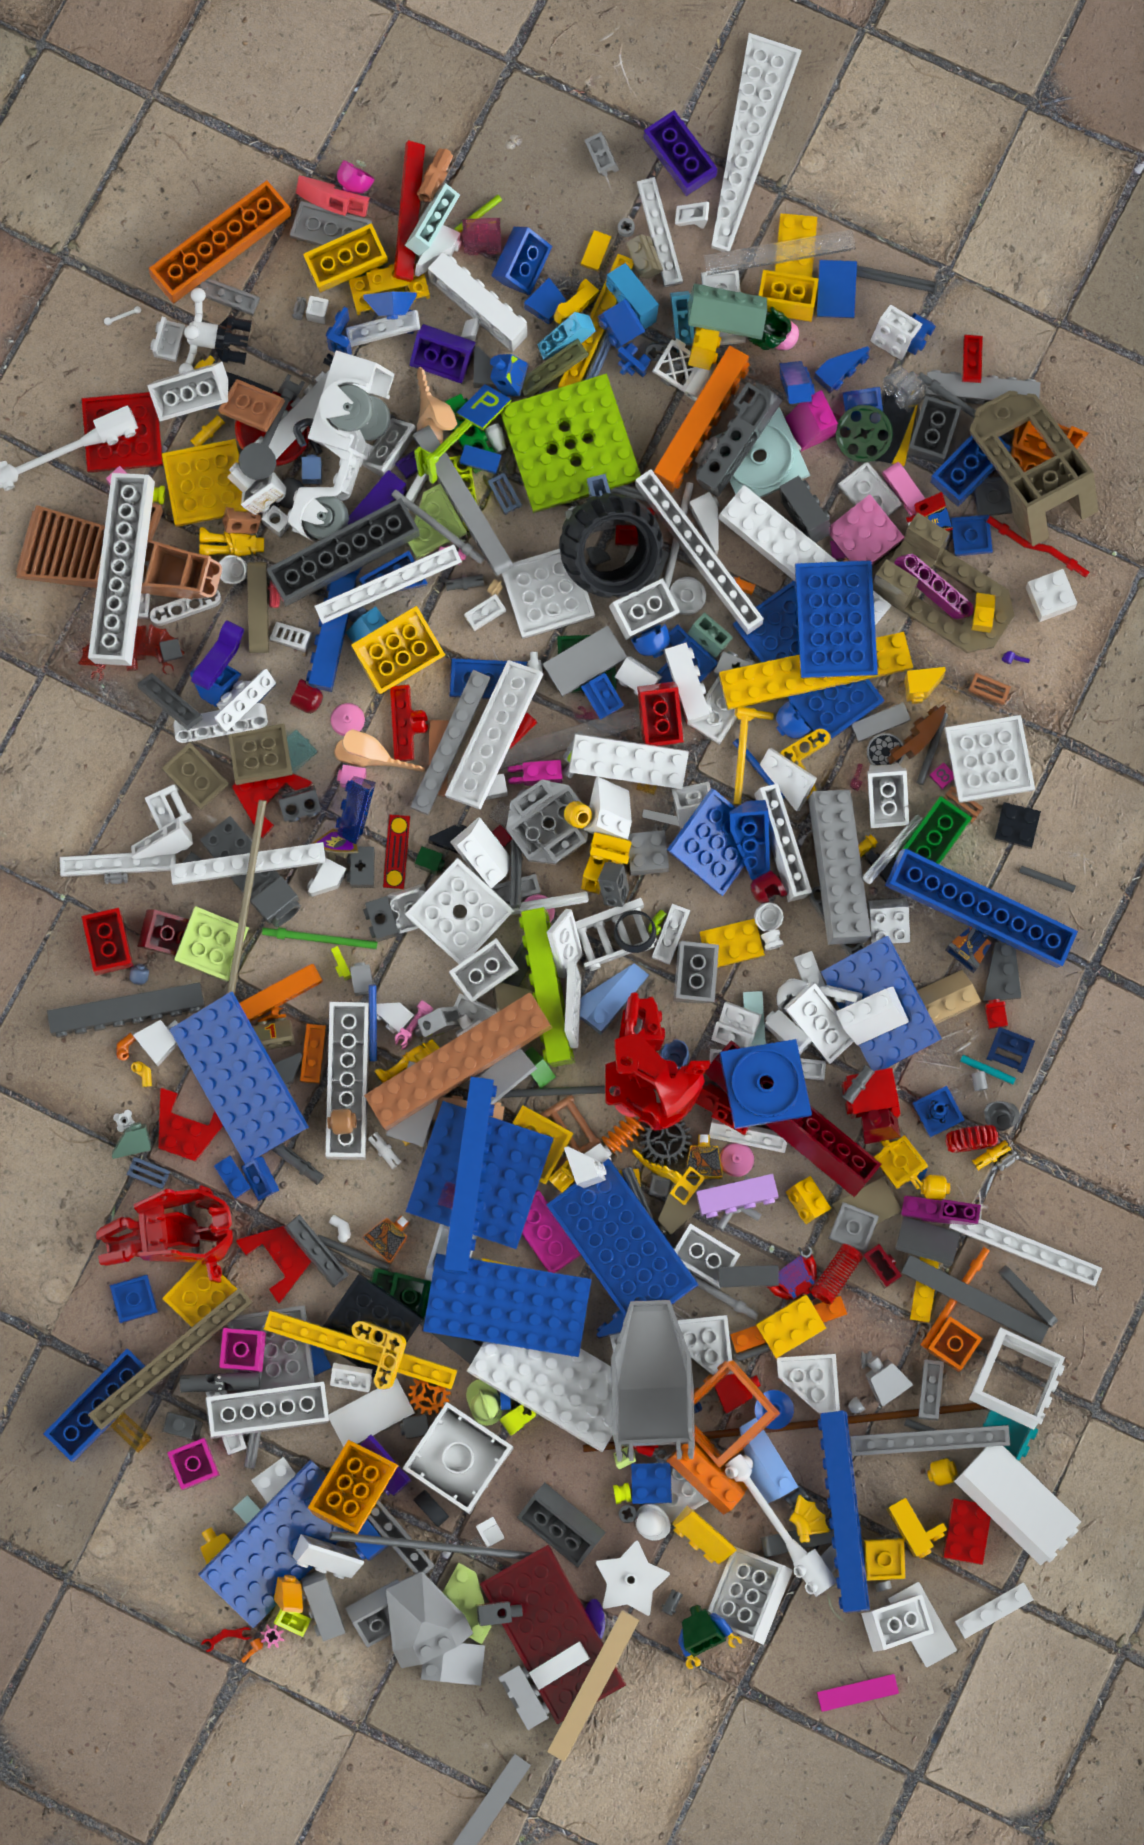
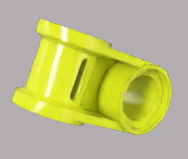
[499,1404,536,1436]

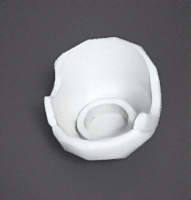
[219,555,247,584]
[754,902,784,932]

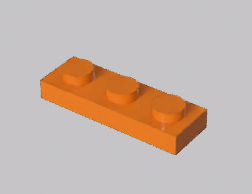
[300,1024,326,1084]

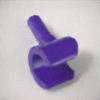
[1002,651,1030,664]

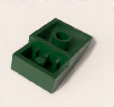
[370,1268,431,1320]

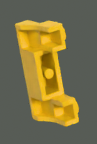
[349,263,430,316]

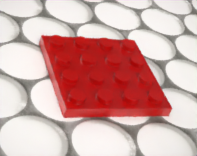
[81,392,163,473]

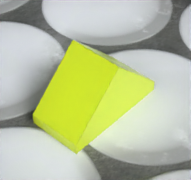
[274,1609,311,1637]

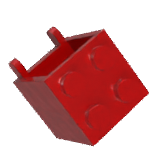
[841,1068,901,1119]

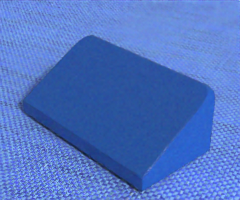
[241,1156,279,1201]

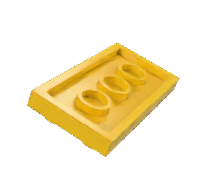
[775,213,818,277]

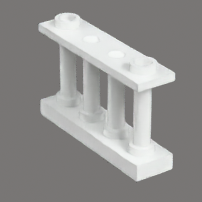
[575,898,657,971]

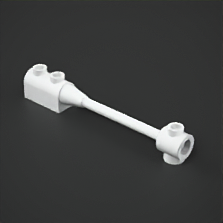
[0,405,138,491]
[725,1454,837,1597]

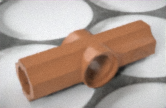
[417,148,453,202]

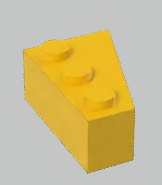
[688,327,721,370]

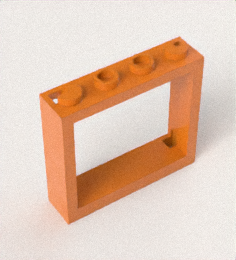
[694,1360,780,1468]

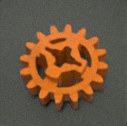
[408,1379,451,1416]

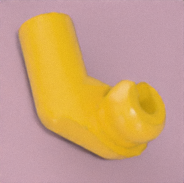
[131,1061,152,1087]

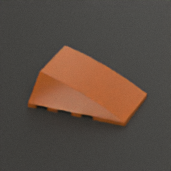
[1011,421,1089,472]

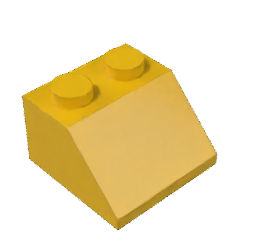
[904,667,946,704]

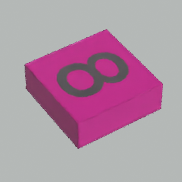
[929,762,954,790]

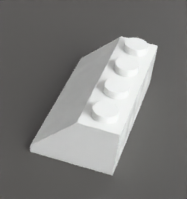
[147,362,228,421]

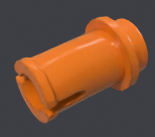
[734,576,756,596]

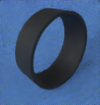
[614,910,656,953]

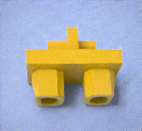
[548,1160,575,1193]

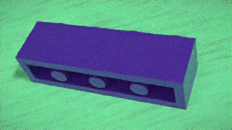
[347,470,407,526]

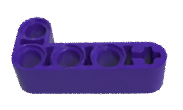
[191,620,244,690]

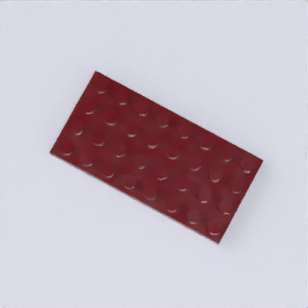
[480,1544,626,1724]

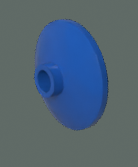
[755,1390,794,1430]

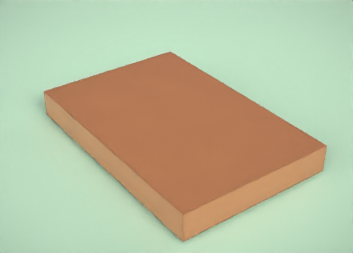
[218,379,285,432]

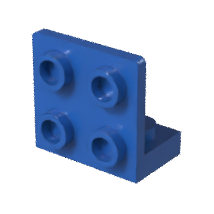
[326,306,352,355]

